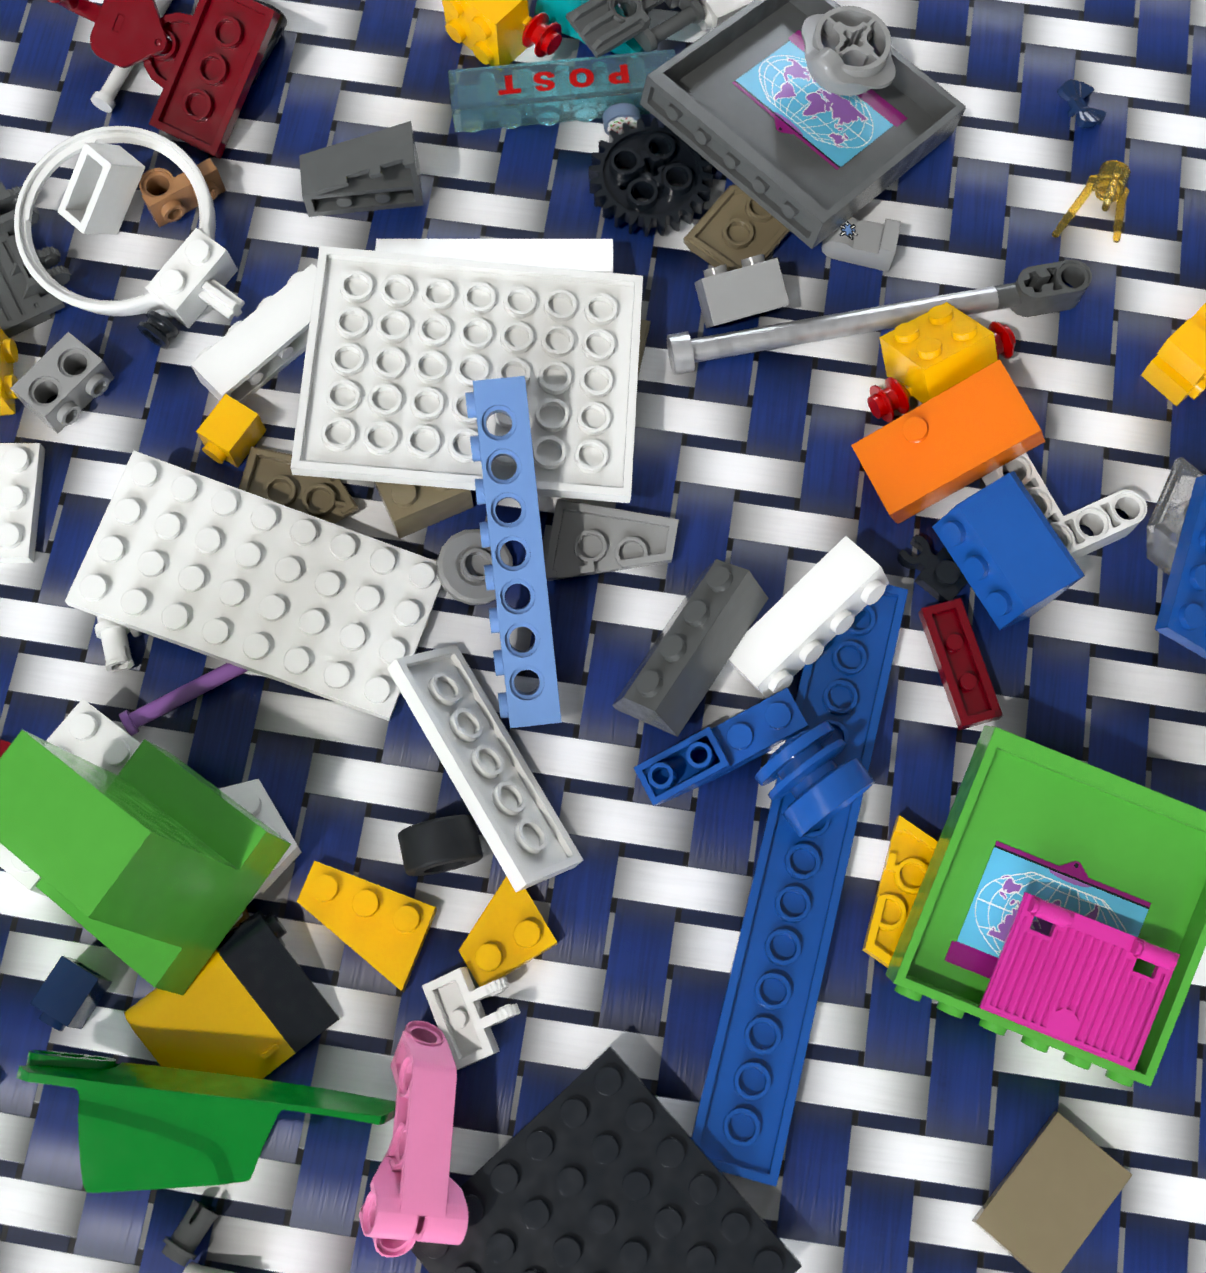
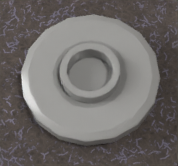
[436,529,513,605]

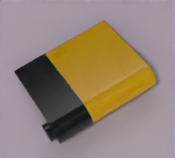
[124,910,339,1079]

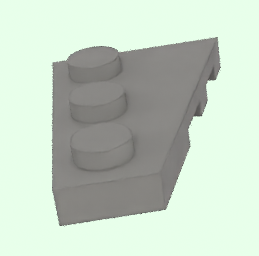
[545,499,679,581]

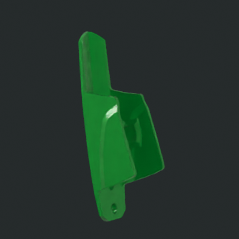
[17,1050,396,1193]

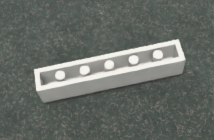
[375,239,613,273]

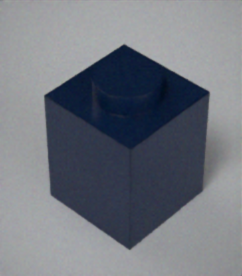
[30,956,112,1031]

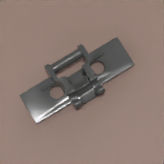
[566,0,705,59]

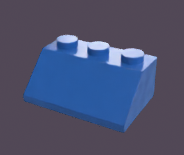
[932,471,1085,630]

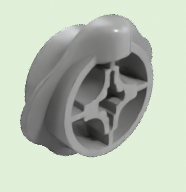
[801,6,896,96]

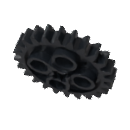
[589,118,714,237]

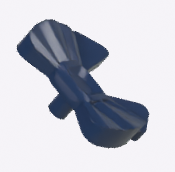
[1057,79,1106,128]

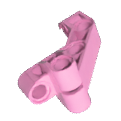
[359,1020,468,1258]

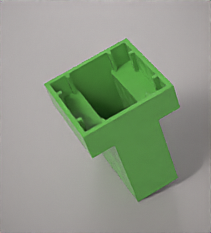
[0,730,291,995]

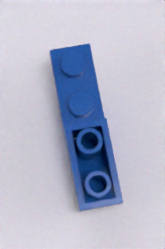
[633,688,809,806]

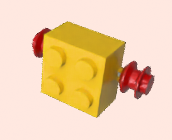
[442,0,562,73]
[867,302,1016,422]

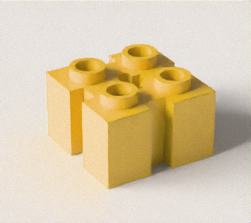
[1141,303,1206,407]

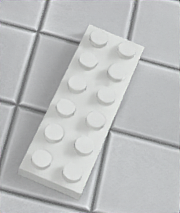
[387,645,583,892]

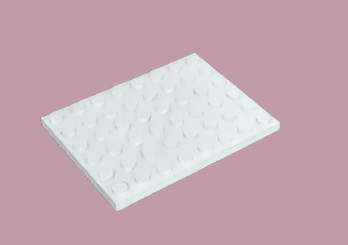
[290,246,643,503]

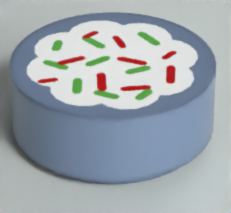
[602,103,641,135]

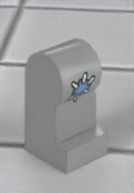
[822,217,901,272]

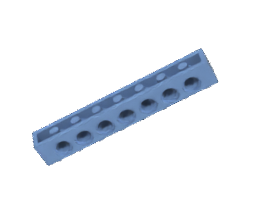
[465,376,562,728]

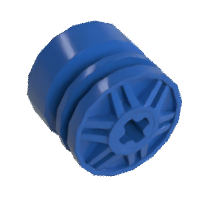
[754,721,876,838]

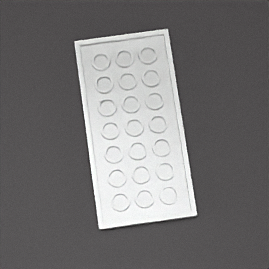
[65,450,442,721]

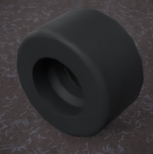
[398,815,483,876]

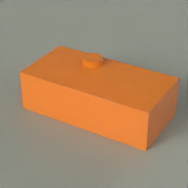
[851,359,1045,524]

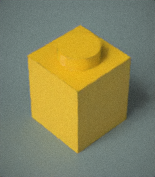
[196,394,266,468]

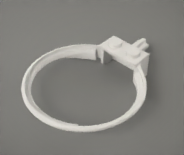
[14,126,245,329]

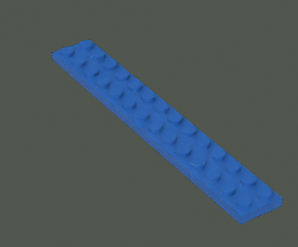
[691,585,908,1187]

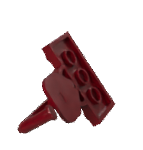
[47,0,280,159]

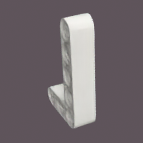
[981,453,1147,560]

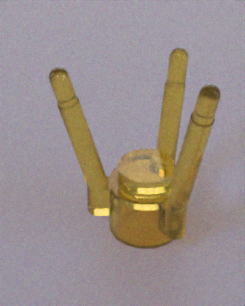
[1052,160,1131,243]

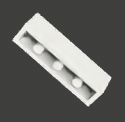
[191,264,317,404]
[728,536,889,699]

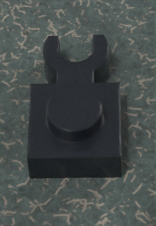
[897,534,968,603]

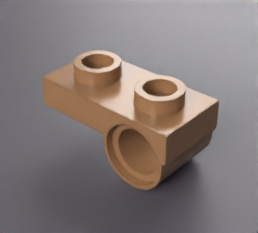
[139,158,226,228]

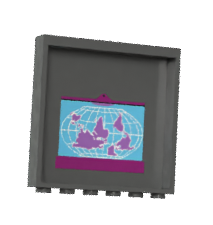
[640,0,966,249]

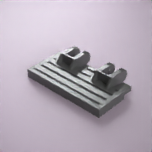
[0,182,71,338]

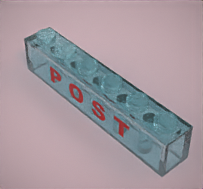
[448,49,676,133]

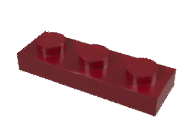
[918,598,1003,730]

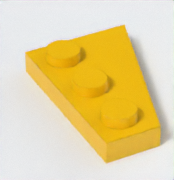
[862,815,938,968]
[297,860,437,993]

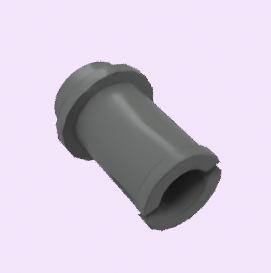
[161,1199,219,1267]

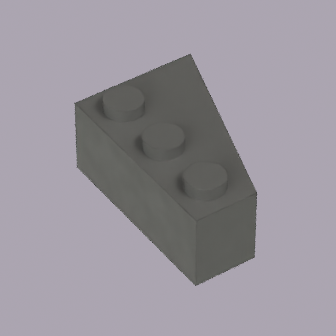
[299,121,423,217]

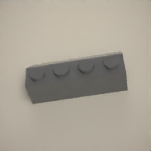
[612,559,769,737]

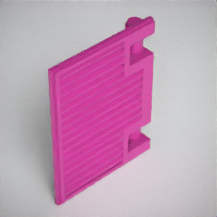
[979,892,1180,1070]

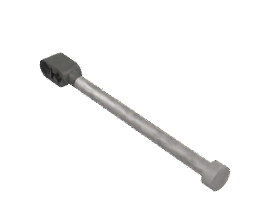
[667,259,1092,374]

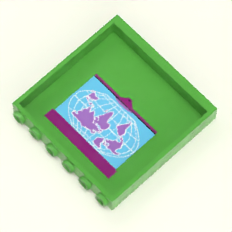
[885,725,1206,1087]

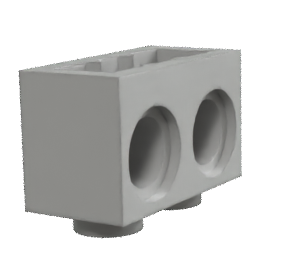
[10,332,114,433]

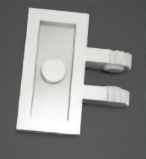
[422,967,521,1070]

